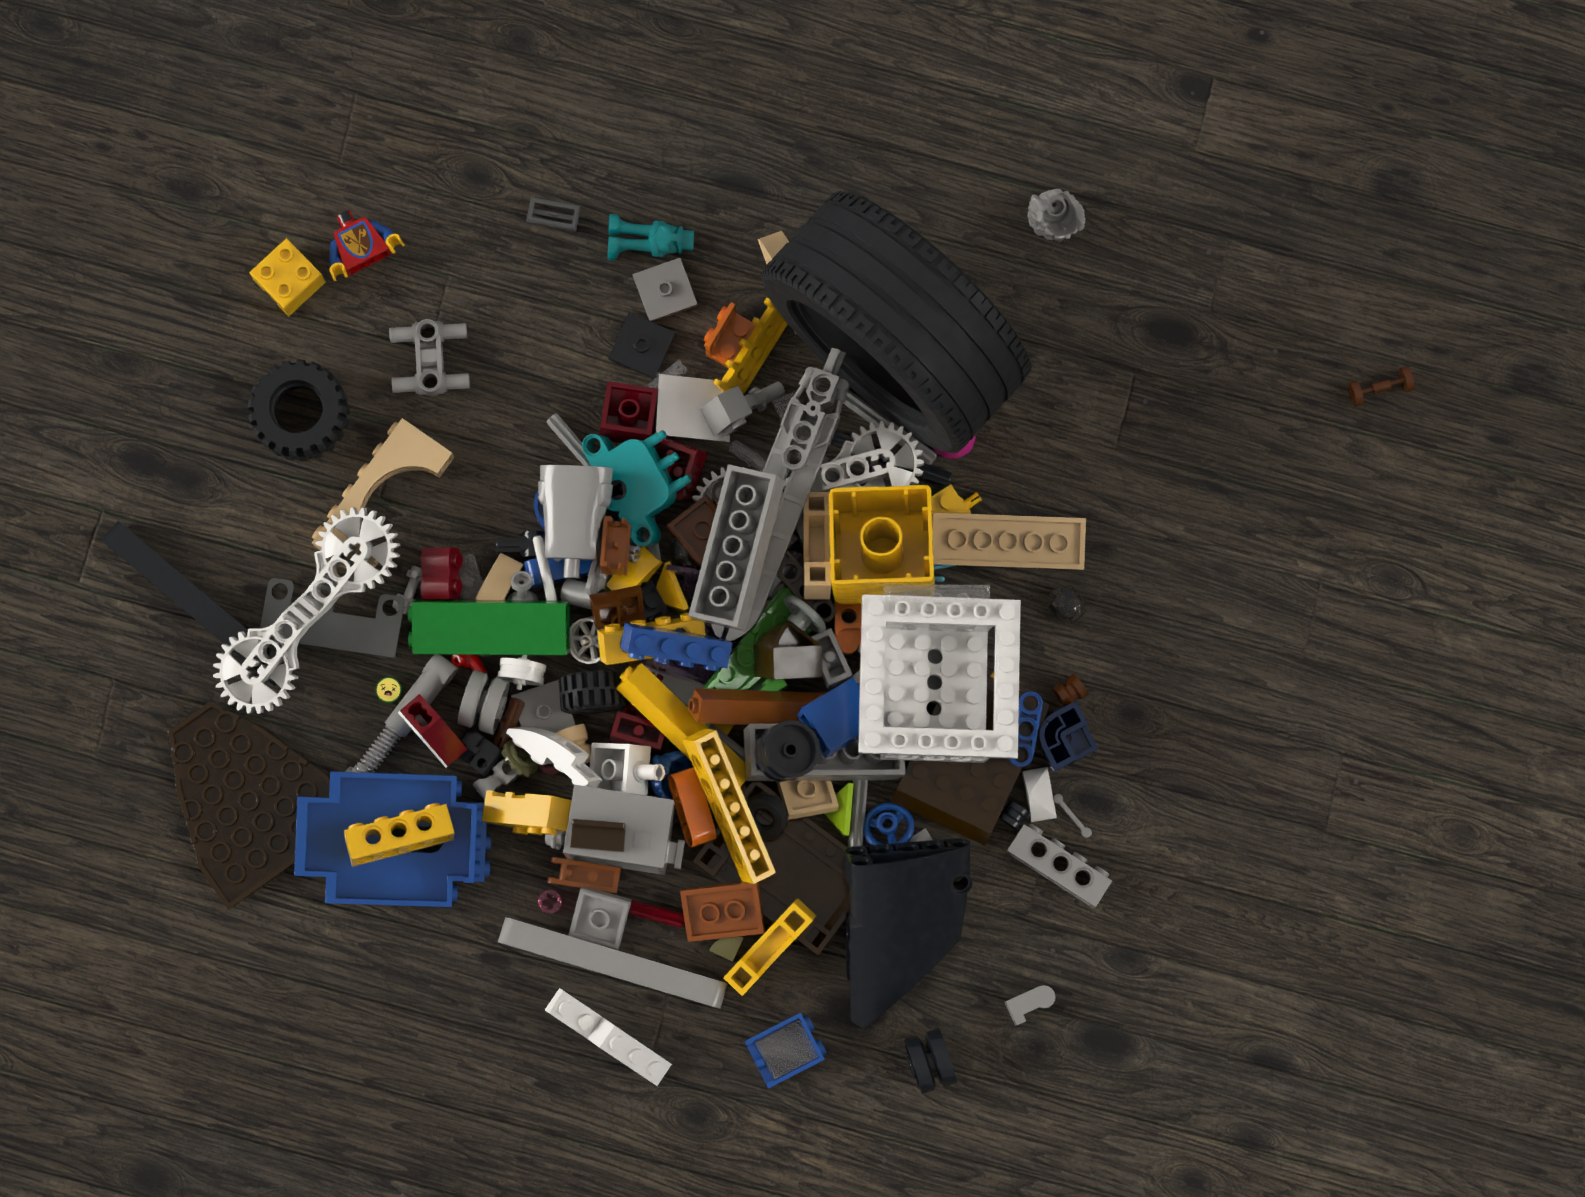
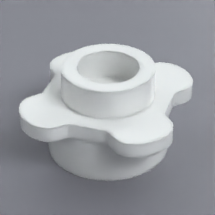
[545,831,566,850]

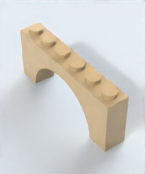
[312,418,454,569]

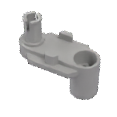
[561,539,641,610]

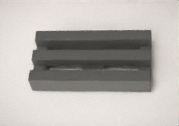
[526,197,581,232]

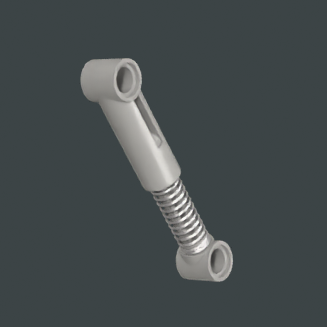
[345,654,458,773]

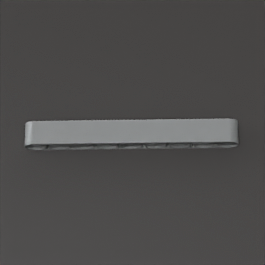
[498,917,728,1009]

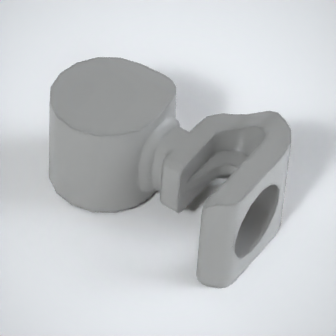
[473,759,520,800]

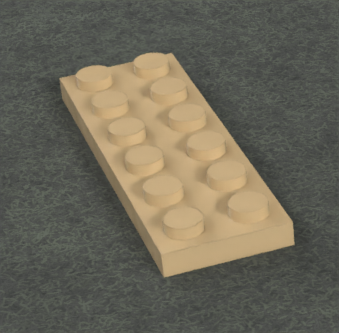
[932,513,1086,570]

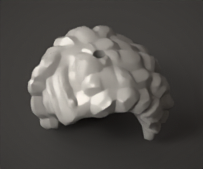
[1027,189,1086,242]

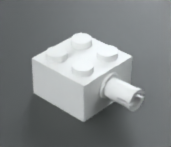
[590,743,665,796]

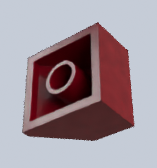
[599,381,658,443]

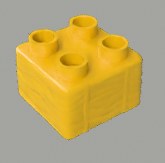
[828,485,935,604]

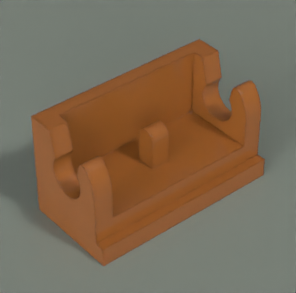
[600,516,631,576]

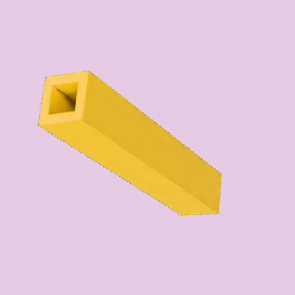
[616,663,746,787]

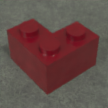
[651,435,708,501]

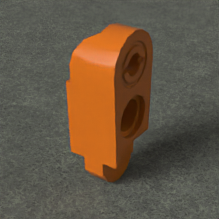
[834,600,862,655]

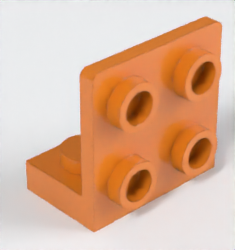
[704,302,756,369]

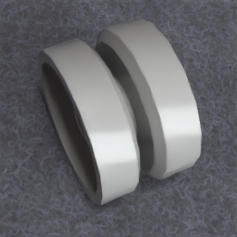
[457,670,510,735]

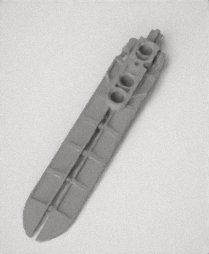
[711,348,850,641]

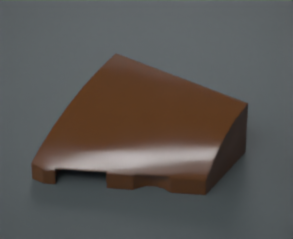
[589,585,647,629]

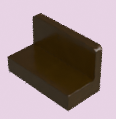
[570,819,626,852]

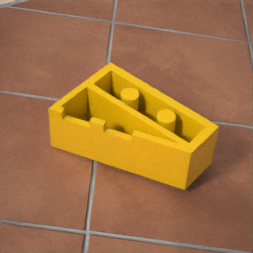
[482,790,572,836]

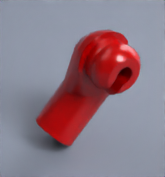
[451,654,488,674]

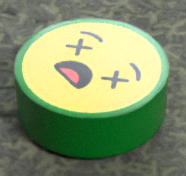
[376,677,402,704]

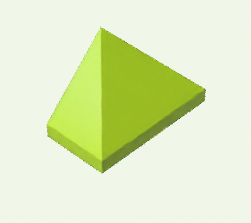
[824,783,854,837]

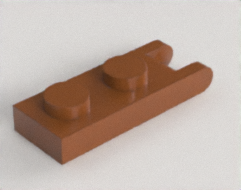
[547,857,621,894]

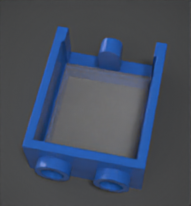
[745,1013,827,1089]

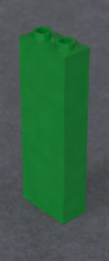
[408,600,570,655]

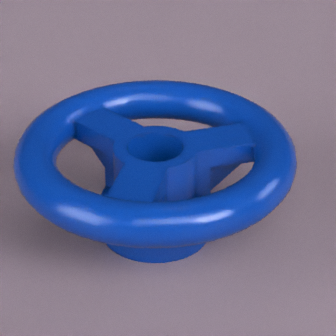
[863,802,914,845]

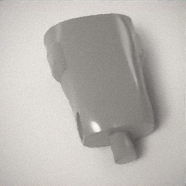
[538,465,613,578]

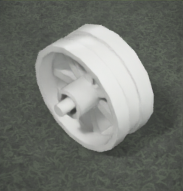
[570,616,600,664]
[498,655,546,690]

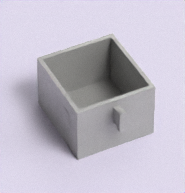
[563,784,685,875]

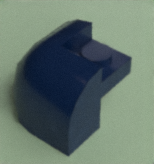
[1038,701,1099,772]

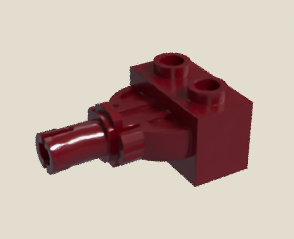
[609,672,665,756]

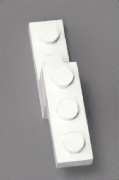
[545,988,672,1086]

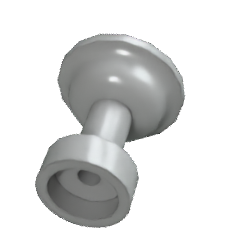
[508,571,538,600]

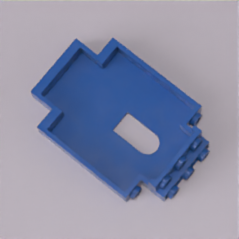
[294,771,492,907]

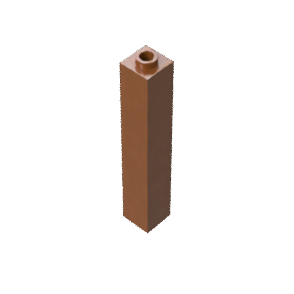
[688,688,826,725]

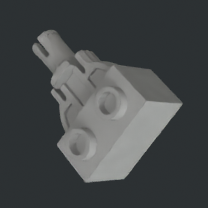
[700,381,785,436]

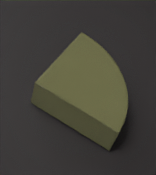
[709,936,744,962]

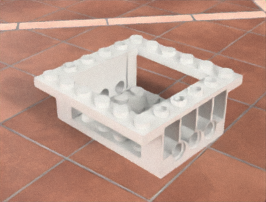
[858,595,1021,763]

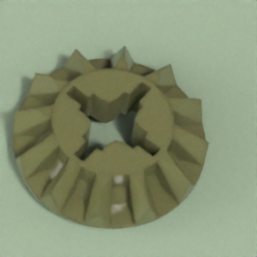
[501,740,539,777]

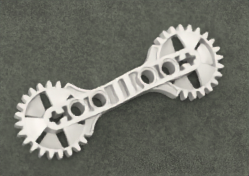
[692,421,924,505]
[213,507,400,714]

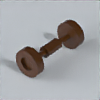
[1348,366,1415,407]

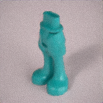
[607,214,694,261]

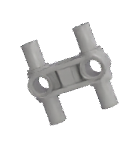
[389,319,470,397]

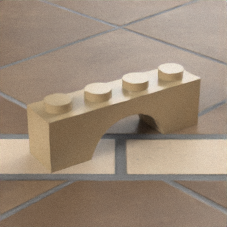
[803,492,831,599]

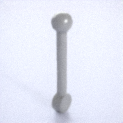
[1053,794,1092,838]

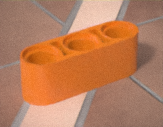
[668,767,716,847]

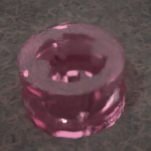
[538,890,562,914]

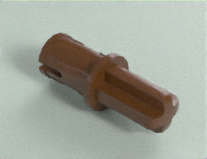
[492,697,525,749]

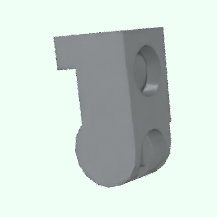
[1005,985,1055,1026]

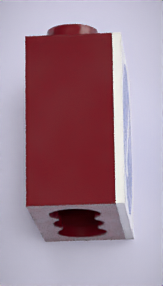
[398,694,467,768]

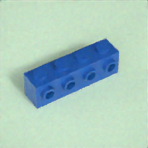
[620,623,732,671]

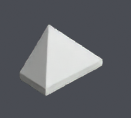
[1022,767,1057,822]

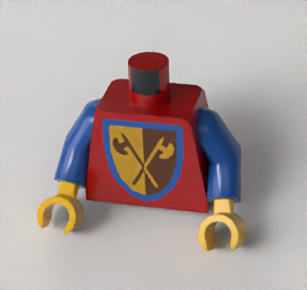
[329,210,405,281]

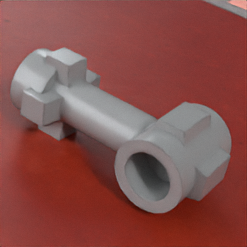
[393,565,423,615]

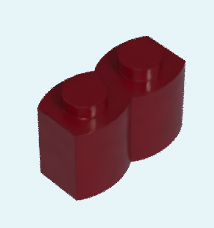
[421,547,463,600]

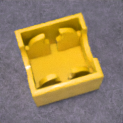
[249,238,326,316]

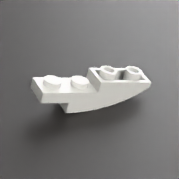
[506,727,602,788]

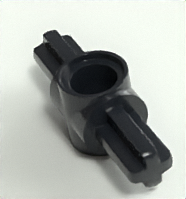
[495,530,545,559]

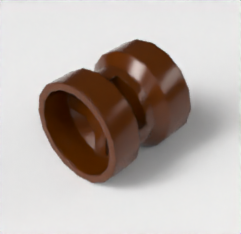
[1052,674,1088,707]

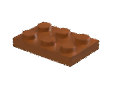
[680,882,766,942]

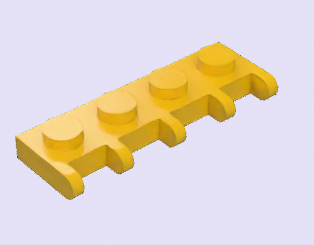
[713,298,788,395]

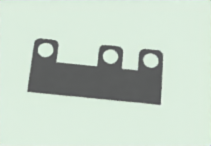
[260,578,405,658]

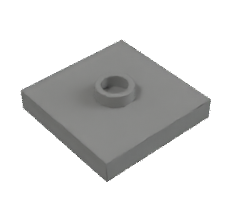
[632,258,698,322]
[511,680,576,733]
[568,886,632,950]

